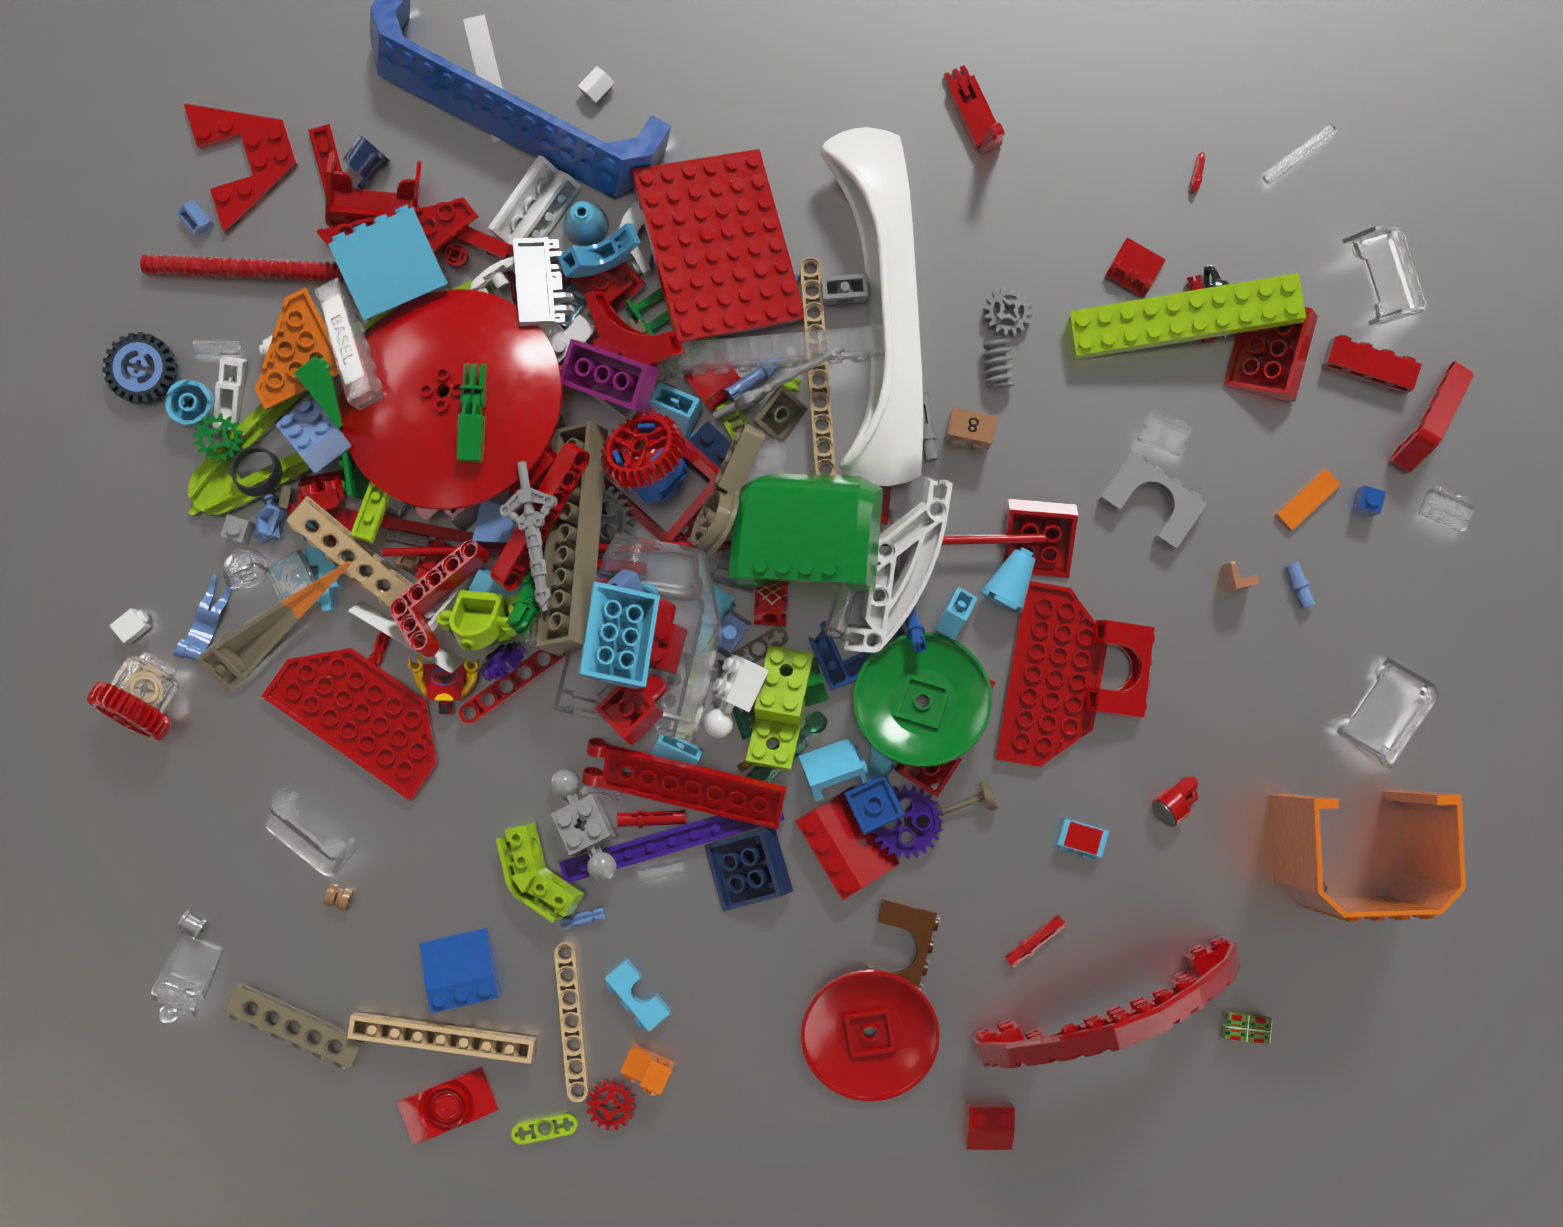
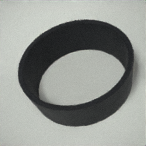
[230,446,282,497]

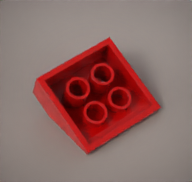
[1002,499,1078,578]

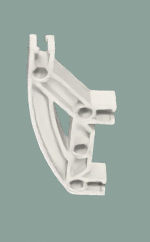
[840,478,953,653]

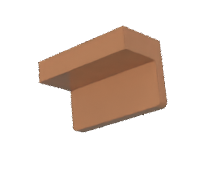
[1222,561,1259,592]

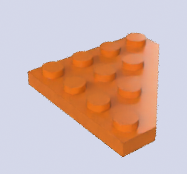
[255,287,346,410]

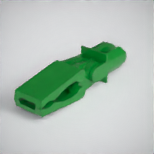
[457,363,488,462]
[506,548,545,637]

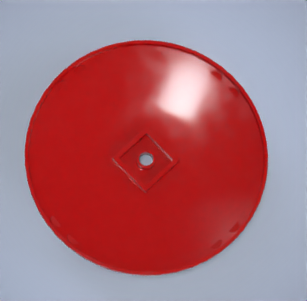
[340,289,563,510]

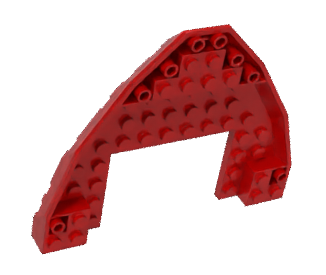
[972,937,1241,1068]

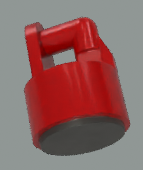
[1152,776,1199,827]

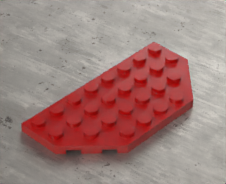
[995,581,1108,767]
[261,648,437,801]

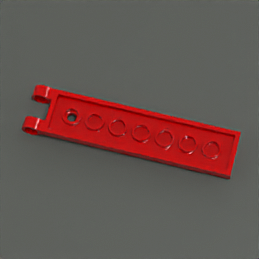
[582,738,787,830]

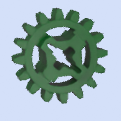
[193,413,244,462]

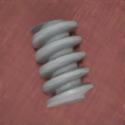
[983,339,1014,388]

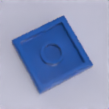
[844,774,905,835]

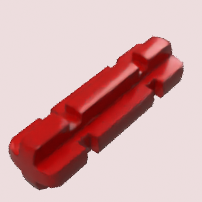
[368,631,390,665]

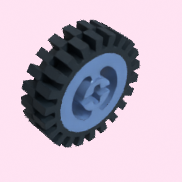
[102,332,178,405]

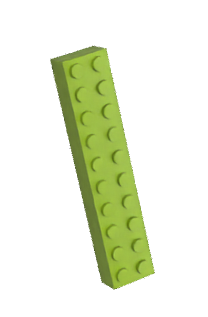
[1070,273,1306,360]

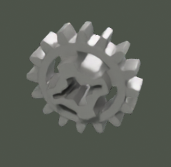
[983,286,1033,336]

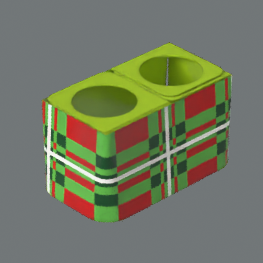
[1221,1011,1272,1044]

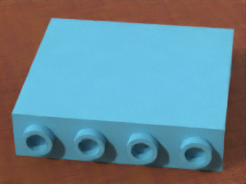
[328,205,448,320]

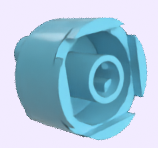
[165,380,215,429]

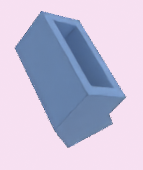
[176,199,214,235]

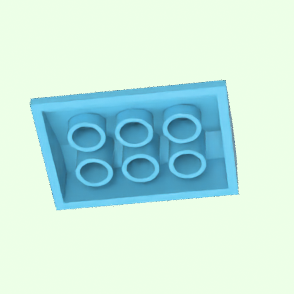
[578,581,660,689]

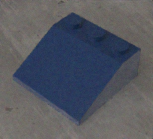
[704,827,793,911]

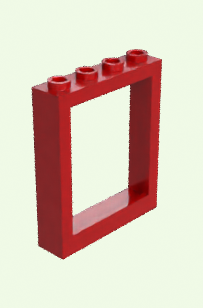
[604,405,722,542]

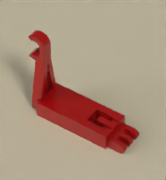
[944,65,1005,154]
[434,226,514,261]

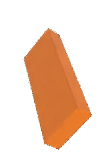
[1275,468,1341,531]

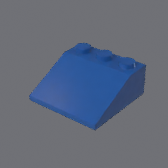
[419,928,502,1013]

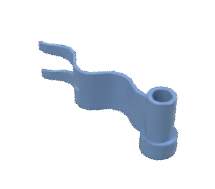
[174,574,234,663]

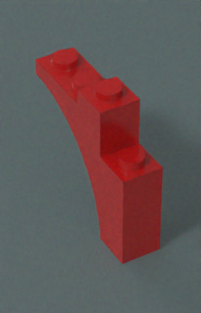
[585,291,684,367]

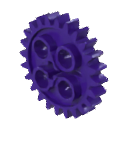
[871,784,943,859]

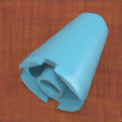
[563,201,608,246]
[980,547,1035,613]

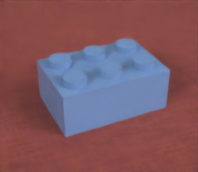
[275,397,351,474]

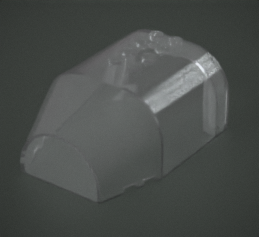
[554,533,723,743]

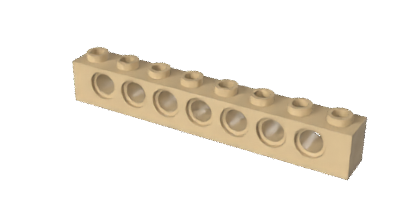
[347,1012,537,1064]

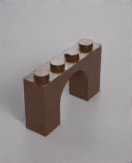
[865,898,940,991]

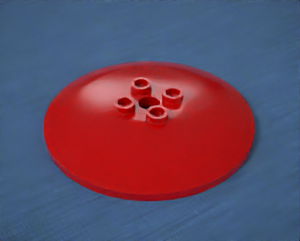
[801,970,940,1102]

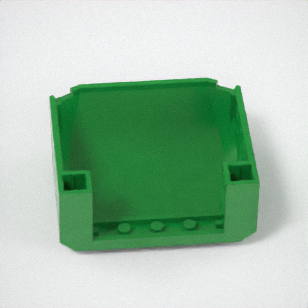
[729,473,883,592]

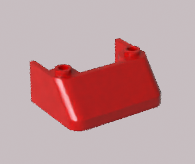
[325,151,422,227]

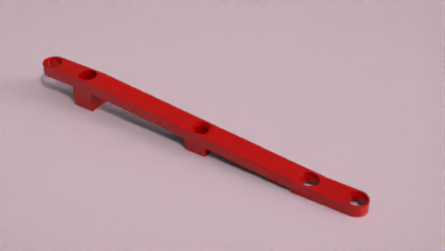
[288,504,648,574]

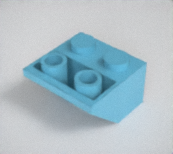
[649,382,703,439]

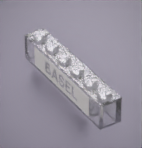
[315,278,383,410]

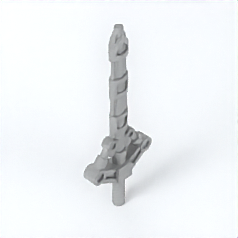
[713,345,845,421]
[500,461,558,611]

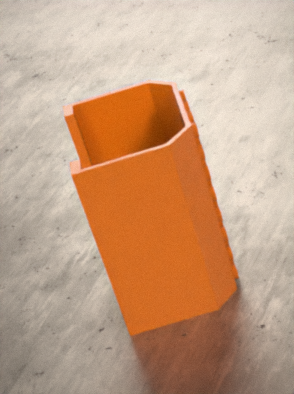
[1270,790,1466,922]

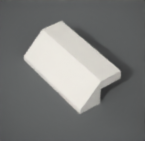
[488,155,582,246]

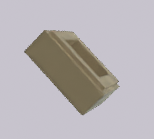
[279,485,292,510]

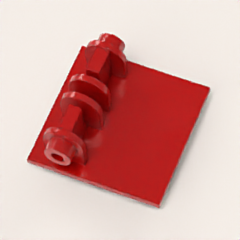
[1105,237,1166,298]

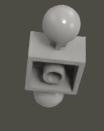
[550,770,617,882]

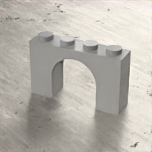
[1099,452,1207,550]

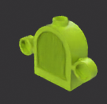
[436,590,517,651]

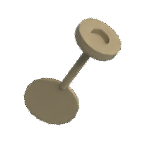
[904,779,998,836]

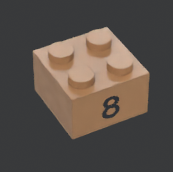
[944,407,998,452]

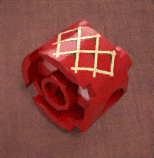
[754,580,788,627]

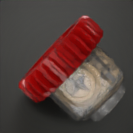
[87,652,180,741]

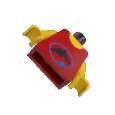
[408,655,480,714]

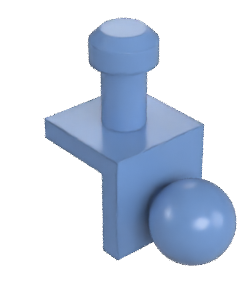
[254,493,288,543]

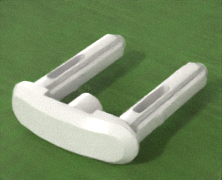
[469,256,515,293]

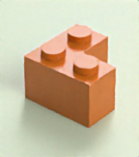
[620,1044,674,1096]

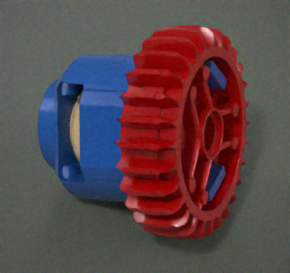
[600,412,687,502]

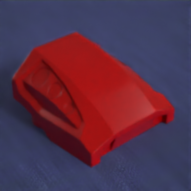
[683,350,741,412]
[297,470,345,510]

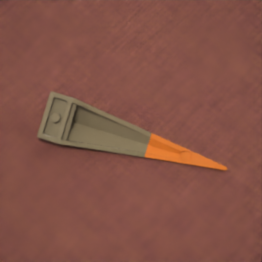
[196,561,351,691]

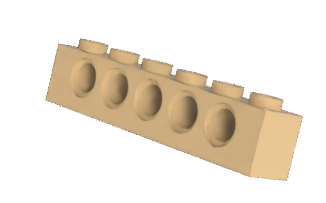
[286,496,413,607]

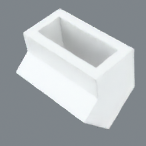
[578,66,615,103]

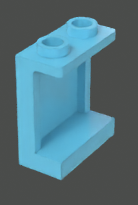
[799,738,868,802]

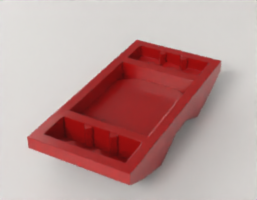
[396,1067,499,1145]

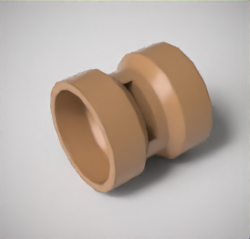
[323,883,354,912]

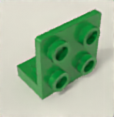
[339,451,370,501]

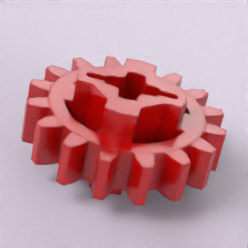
[586,1079,636,1131]

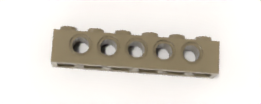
[224,983,365,1070]

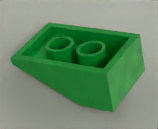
[294,356,343,428]

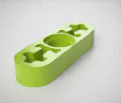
[511,1112,578,1145]

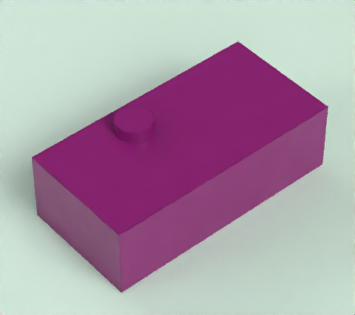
[561,339,660,413]

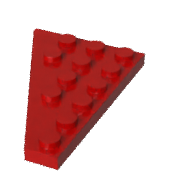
[316,197,479,252]

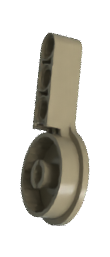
[690,422,765,557]

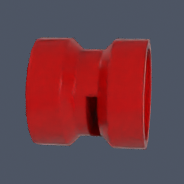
[444,243,469,270]

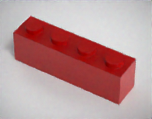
[1322,335,1422,393]

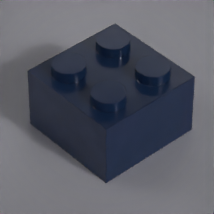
[683,421,732,485]

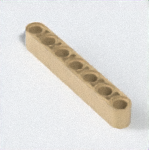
[554,941,589,1103]

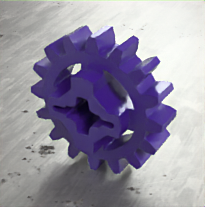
[479,641,526,681]

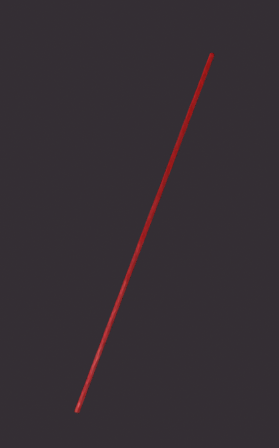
[382,534,1046,557]

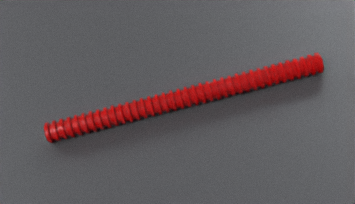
[140,254,344,283]

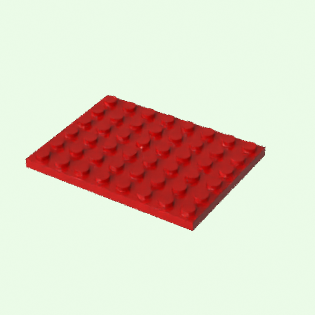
[630,149,806,343]

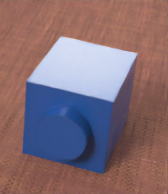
[1352,485,1386,516]

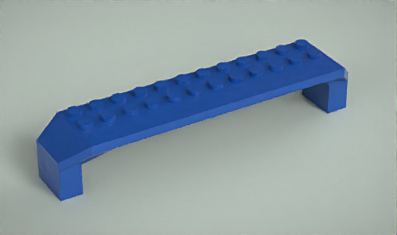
[370,0,671,198]

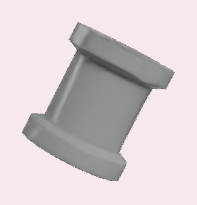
[176,910,207,939]

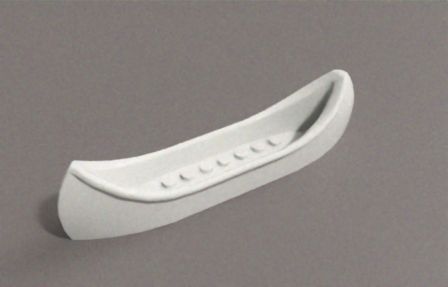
[821,127,923,486]

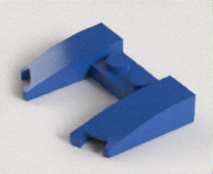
[808,621,905,692]

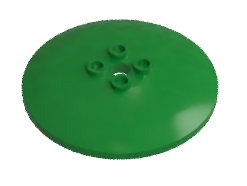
[854,632,992,767]

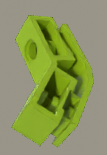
[496,822,584,923]

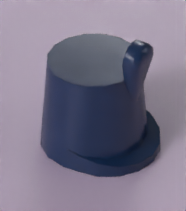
[343,134,391,189]

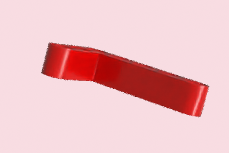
[1390,360,1475,473]
[390,540,489,657]

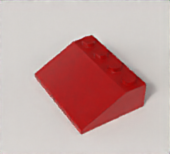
[1224,307,1318,402]
[795,786,900,900]

